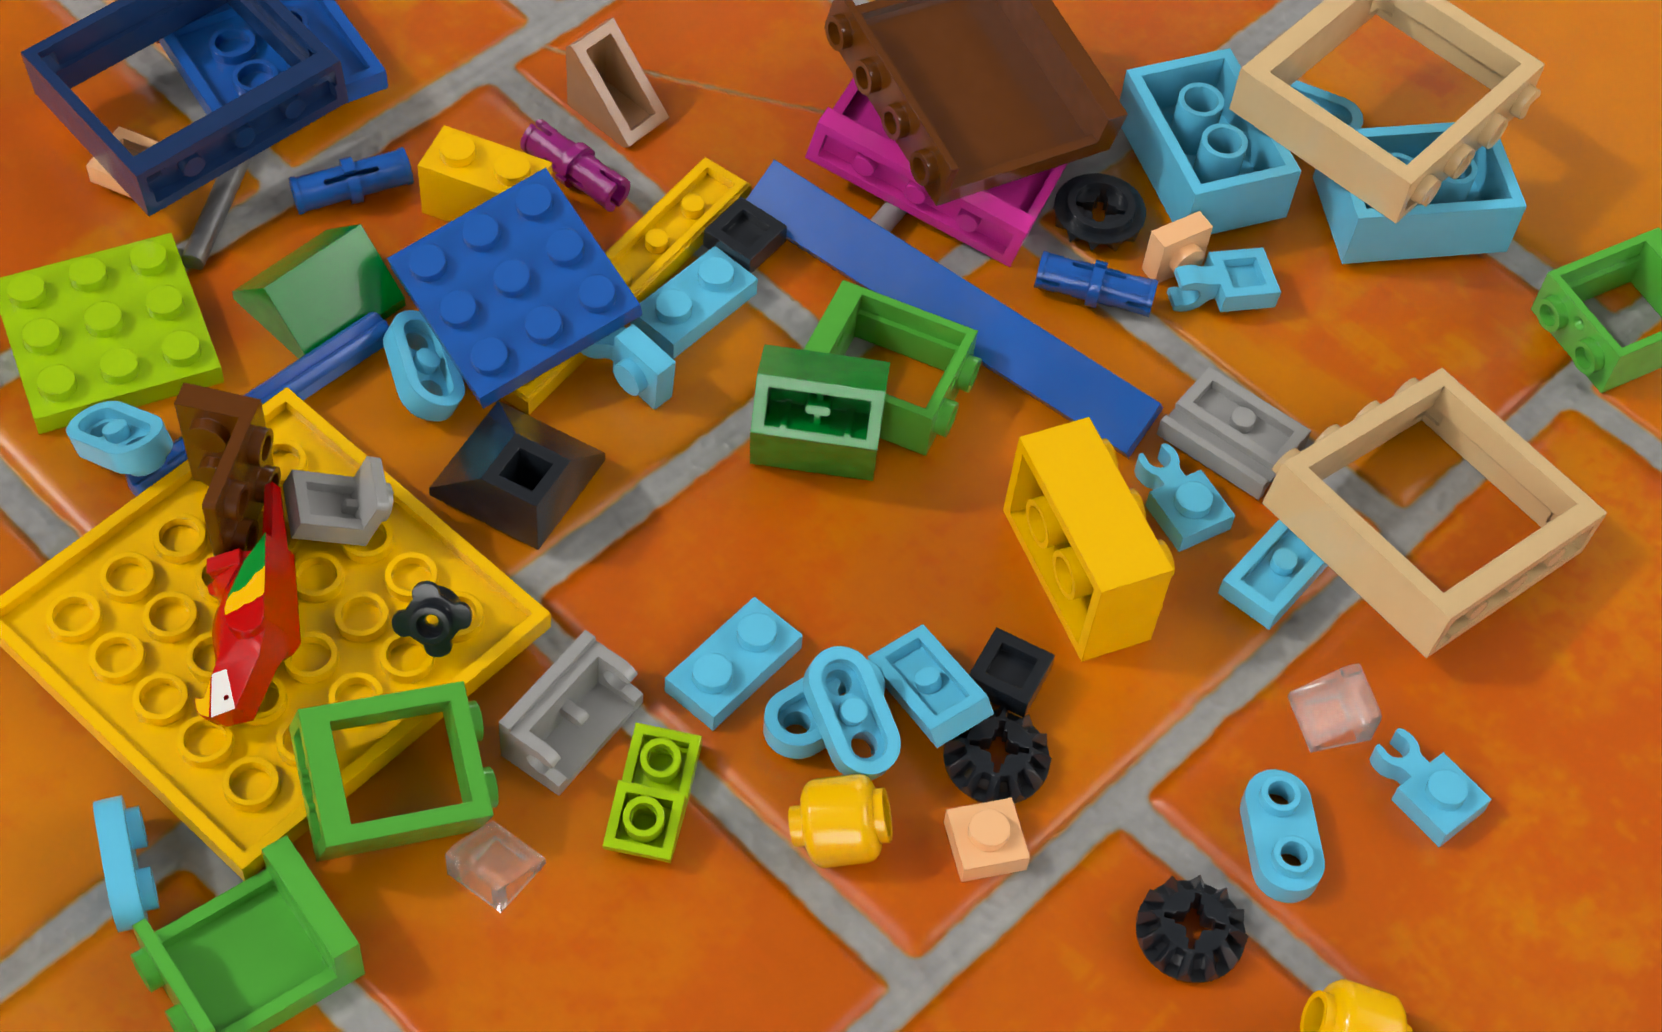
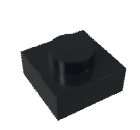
[703,197,787,273]
[969,627,1055,717]

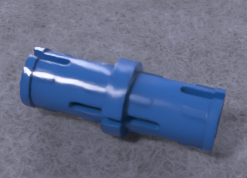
[288,147,414,215]
[1034,251,1159,317]

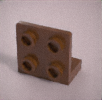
[174,383,281,556]

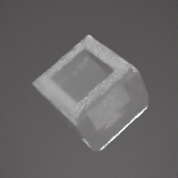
[1288,663,1382,753]
[445,820,546,913]

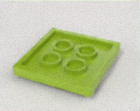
[0,233,224,434]

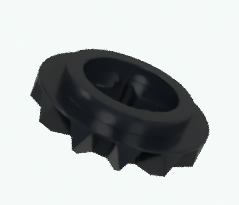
[1053,173,1146,252]
[943,704,1052,804]
[1136,875,1248,983]

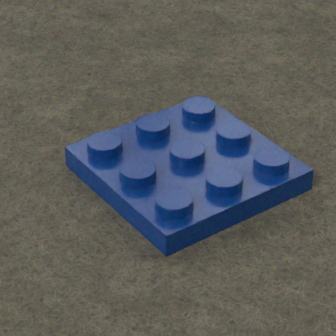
[159,0,388,115]
[387,168,643,409]

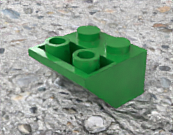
[750,344,890,481]

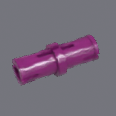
[520,119,631,212]

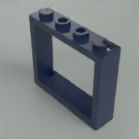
[21,0,349,216]

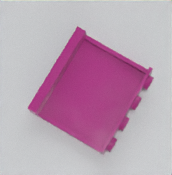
[805,78,1068,267]

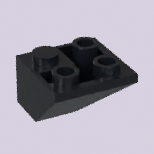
[429,401,605,550]

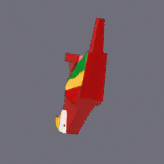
[194,482,301,727]

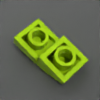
[602,722,702,863]

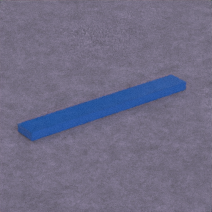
[746,159,1163,459]

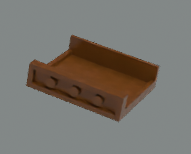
[824,0,1128,206]

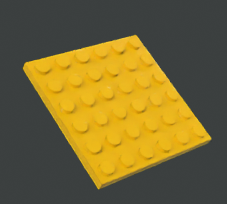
[0,387,551,881]

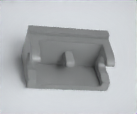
[499,630,643,796]

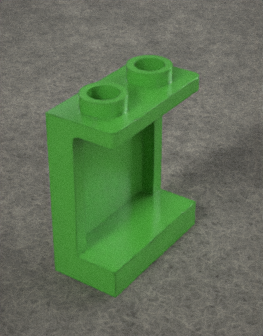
[130,835,365,1032]

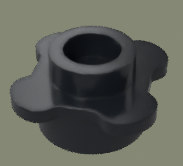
[392,581,473,657]

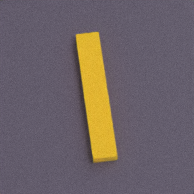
[503,157,751,415]

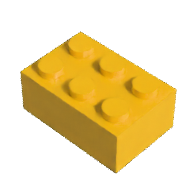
[1003,417,1175,662]

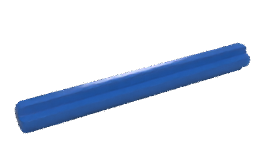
[125,312,389,496]

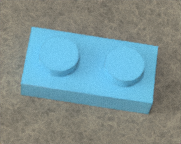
[630,246,758,359]
[1218,520,1328,630]
[664,597,803,731]
[868,624,994,748]

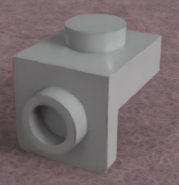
[283,456,394,546]

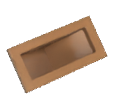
[566,17,670,148]

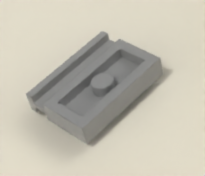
[1157,366,1311,500]

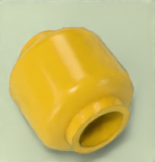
[788,774,893,868]
[1300,979,1413,1032]

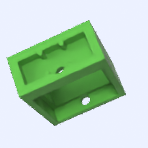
[1531,227,1662,393]
[804,280,982,456]
[289,681,499,862]

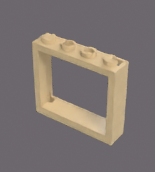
[1229,0,1545,224]
[1262,368,1607,658]

